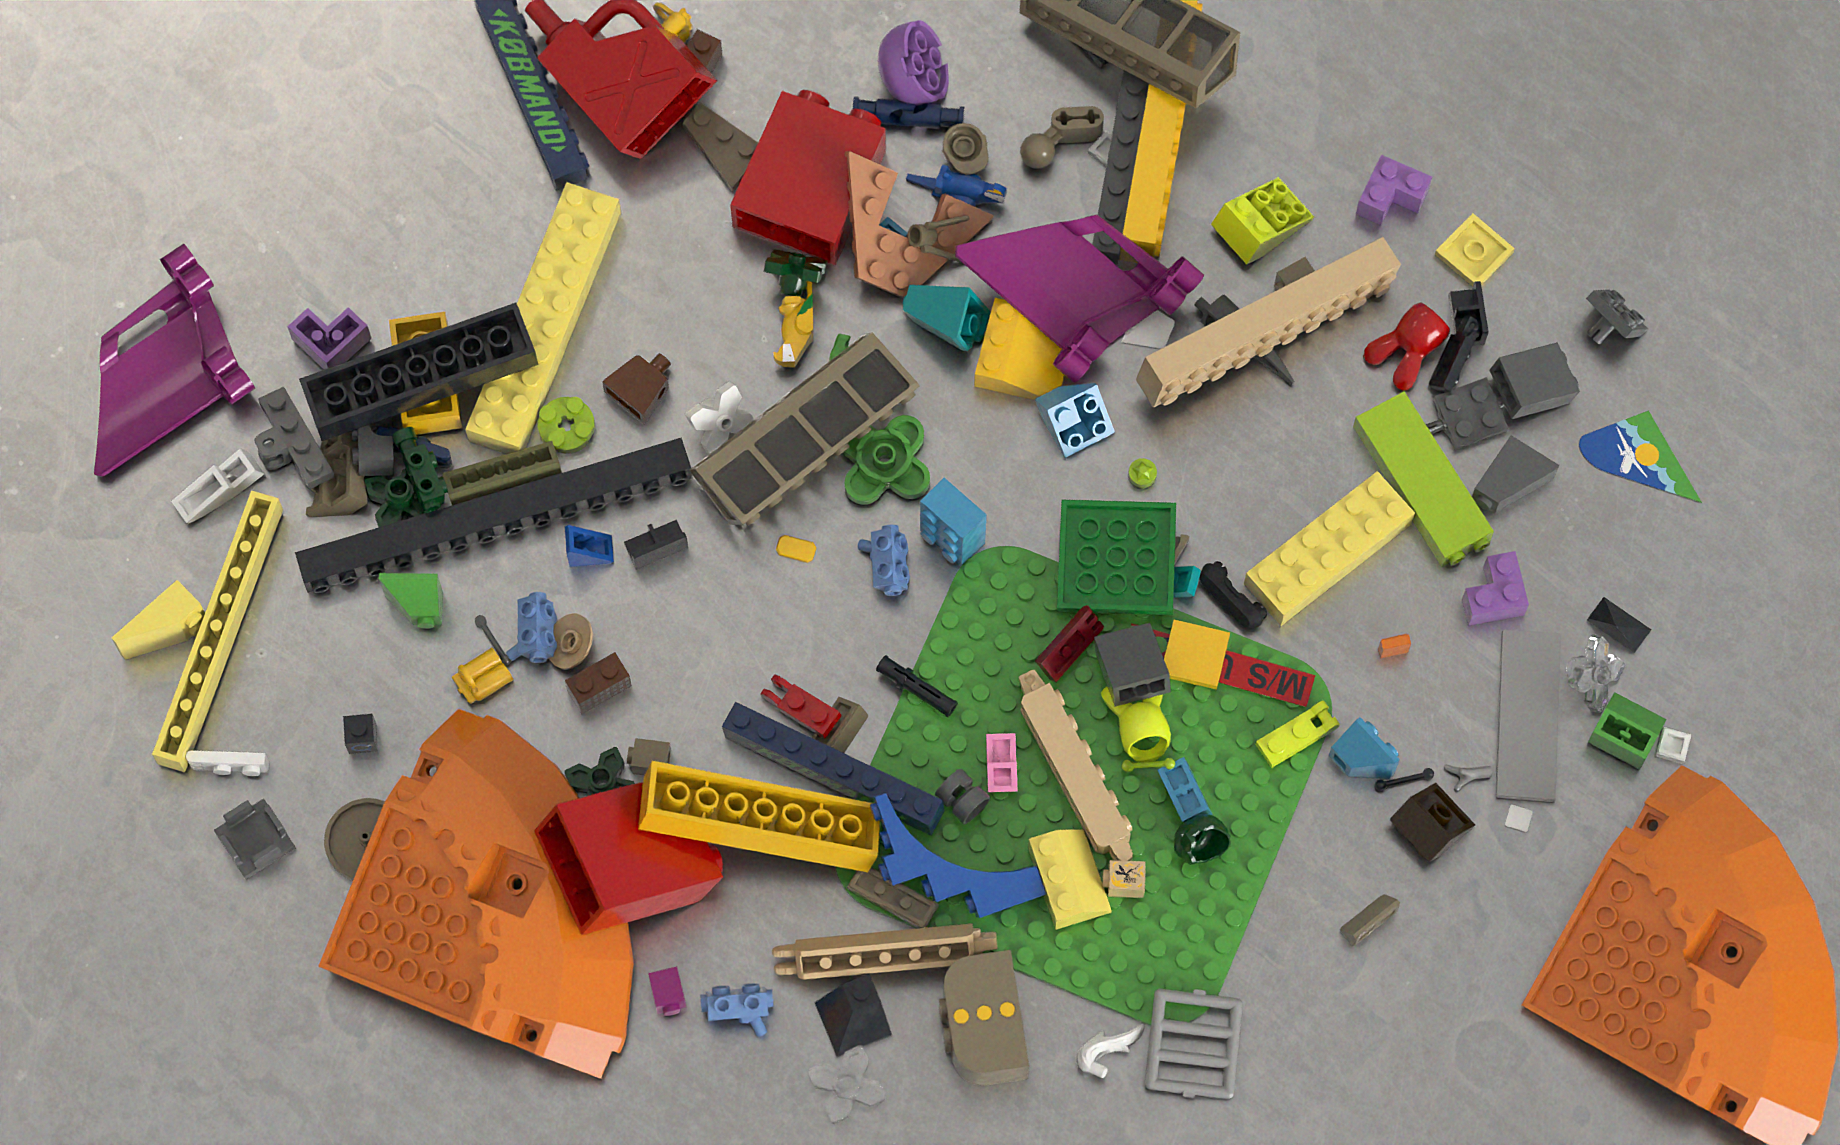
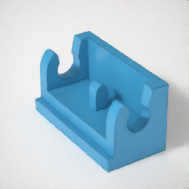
[1158,757,1213,822]

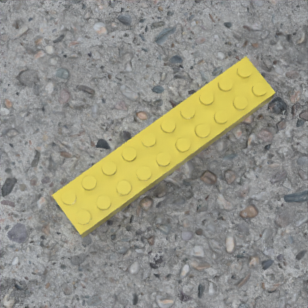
[465,182,621,454]

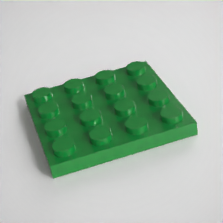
[1057,499,1176,615]

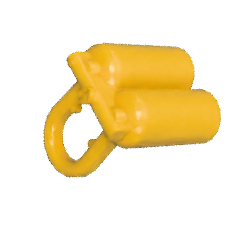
[653,2,693,43]
[452,647,514,704]

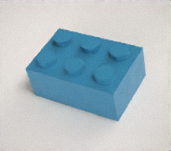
[920,477,987,566]

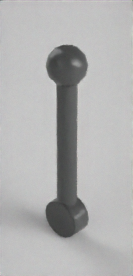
[475,615,511,666]

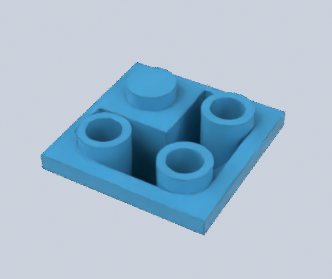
[1035,383,1115,458]
[1329,717,1400,780]

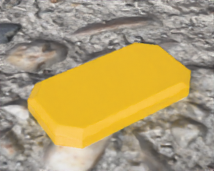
[776,535,816,563]

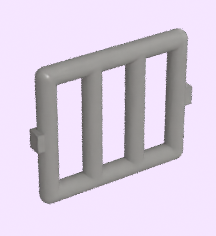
[1145,989,1243,1099]

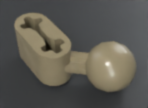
[1020,106,1104,168]

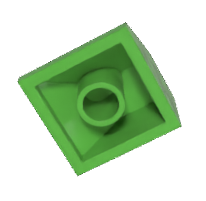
[379,573,443,629]

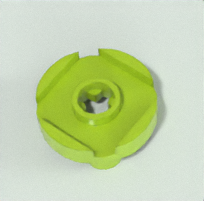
[538,396,595,454]

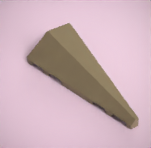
[306,431,368,517]

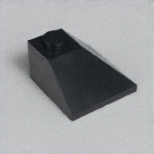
[815,974,892,1057]

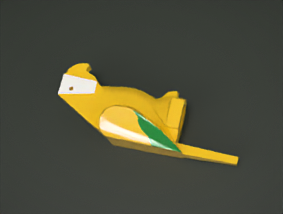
[773,281,813,367]

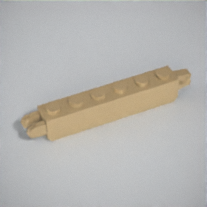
[1019,670,1133,861]
[772,924,997,979]

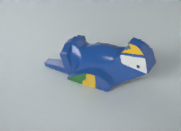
[906,165,1007,207]

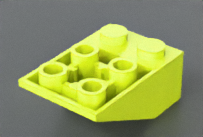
[1211,177,1314,265]

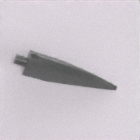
[1194,294,1294,385]

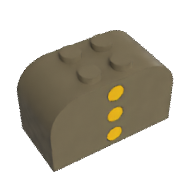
[939,950,1029,1086]

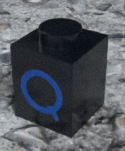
[343,713,378,754]

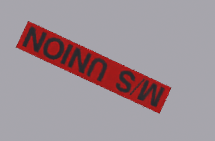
[1131,623,1315,707]

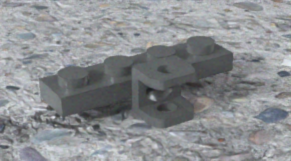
[254,386,335,489]

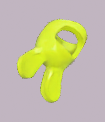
[1101,687,1171,762]

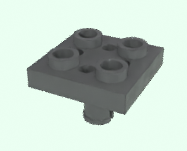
[1586,289,1648,344]

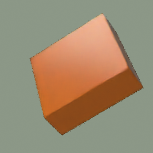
[1378,634,1411,659]

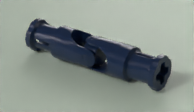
[852,96,965,129]

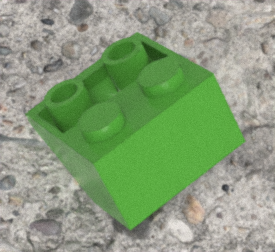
[1588,692,1667,769]

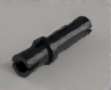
[876,655,958,718]

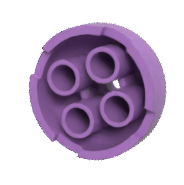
[878,20,949,106]

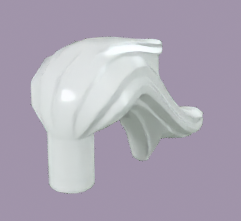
[1076,1024,1144,1078]

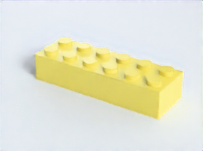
[1244,471,1415,626]

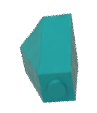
[903,285,991,351]

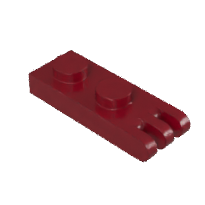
[1035,605,1104,682]

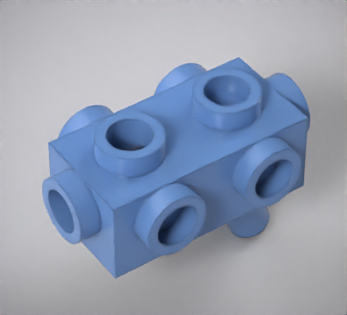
[858,525,910,596]
[506,592,557,663]
[700,983,773,1037]

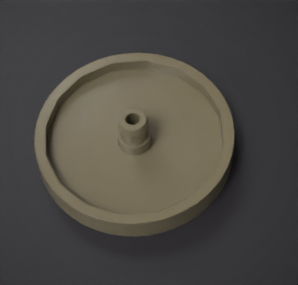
[324,798,385,881]

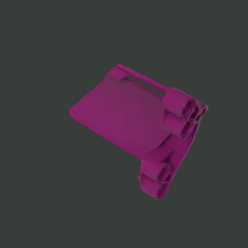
[955,215,1204,383]
[94,244,255,477]

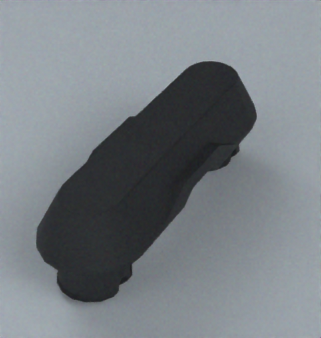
[1199,561,1267,628]

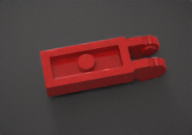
[760,674,842,739]

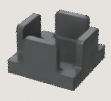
[214,798,296,880]

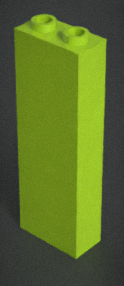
[1353,391,1494,567]

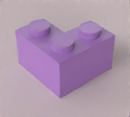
[1356,155,1432,225]
[287,307,371,370]
[1462,551,1529,626]

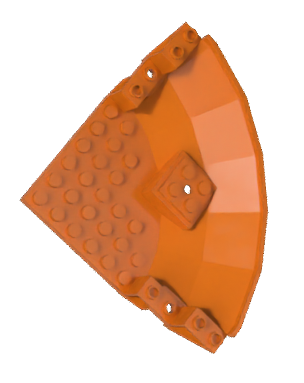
[318,709,634,1078]
[1522,765,1839,1145]

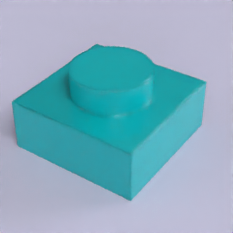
[1173,566,1201,598]

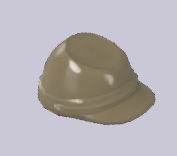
[942,123,989,175]

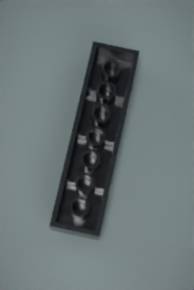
[299,302,538,441]

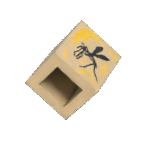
[1103,860,1145,898]

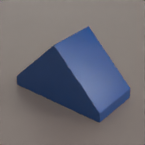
[565,525,614,567]

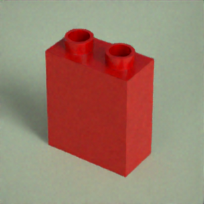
[730,90,886,266]
[534,782,723,935]

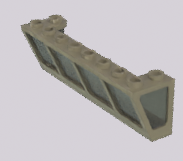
[1019,0,1240,108]
[689,332,920,526]

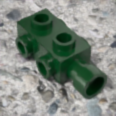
[392,427,448,513]

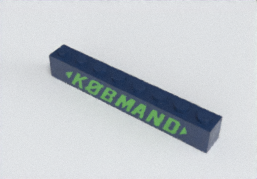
[474,0,589,191]
[722,702,945,836]

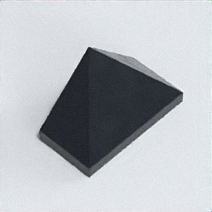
[1587,597,1652,653]

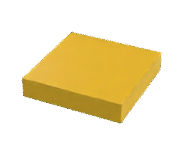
[1164,620,1230,690]

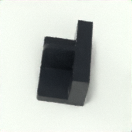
[1449,281,1488,346]
[624,519,688,570]

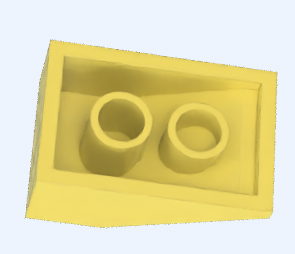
[112,580,205,660]

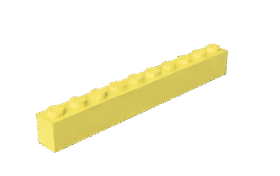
[152,490,283,772]

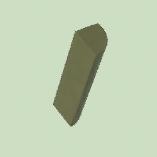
[442,441,562,506]

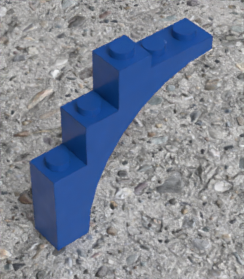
[870,793,1046,918]

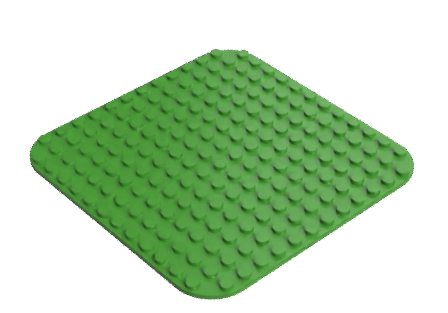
[835,546,1332,1026]

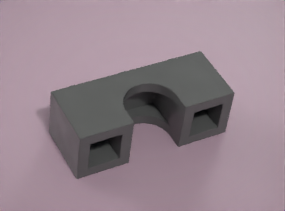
[352,417,394,476]

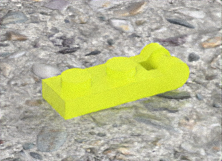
[1255,700,1340,768]

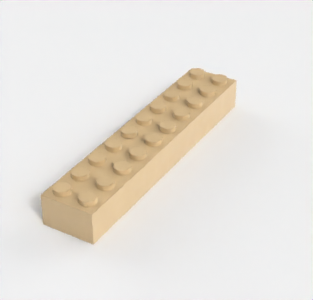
[1136,237,1401,408]

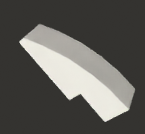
[171,449,264,524]

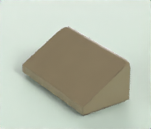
[812,697,868,753]
[1340,894,1400,946]

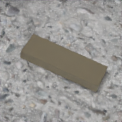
[847,867,939,928]

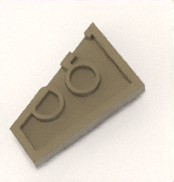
[683,102,758,193]

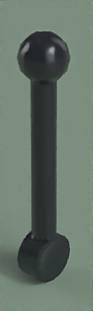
[1375,768,1434,791]

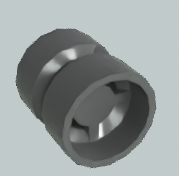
[935,769,991,824]

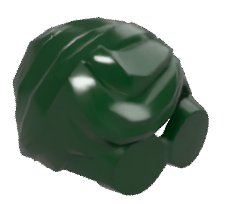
[1174,814,1231,865]

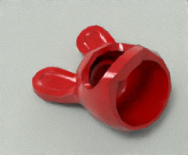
[1364,302,1450,391]

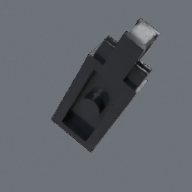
[1428,316,1481,392]

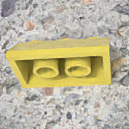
[1028,829,1112,930]

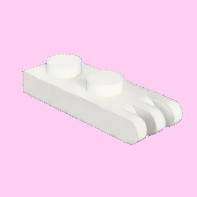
[186,751,269,776]

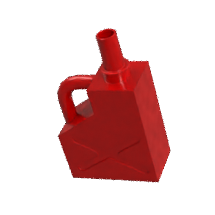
[525,0,717,159]

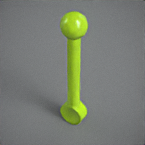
[1122,758,1175,772]

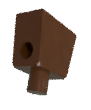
[602,353,671,424]

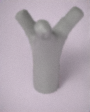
[1444,764,1492,791]

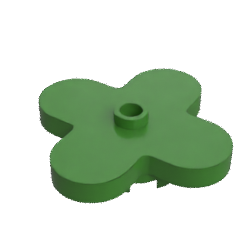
[839,415,930,505]

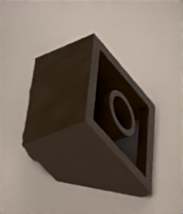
[1389,783,1475,862]

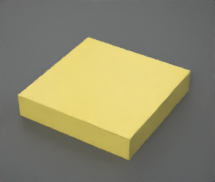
[1435,213,1515,287]

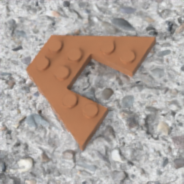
[845,151,994,298]

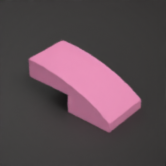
[986,733,1018,792]

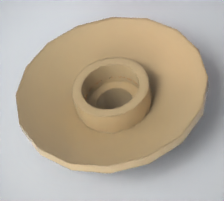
[549,613,593,670]

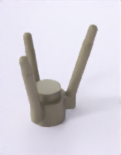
[908,216,969,263]

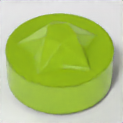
[1128,458,1157,488]

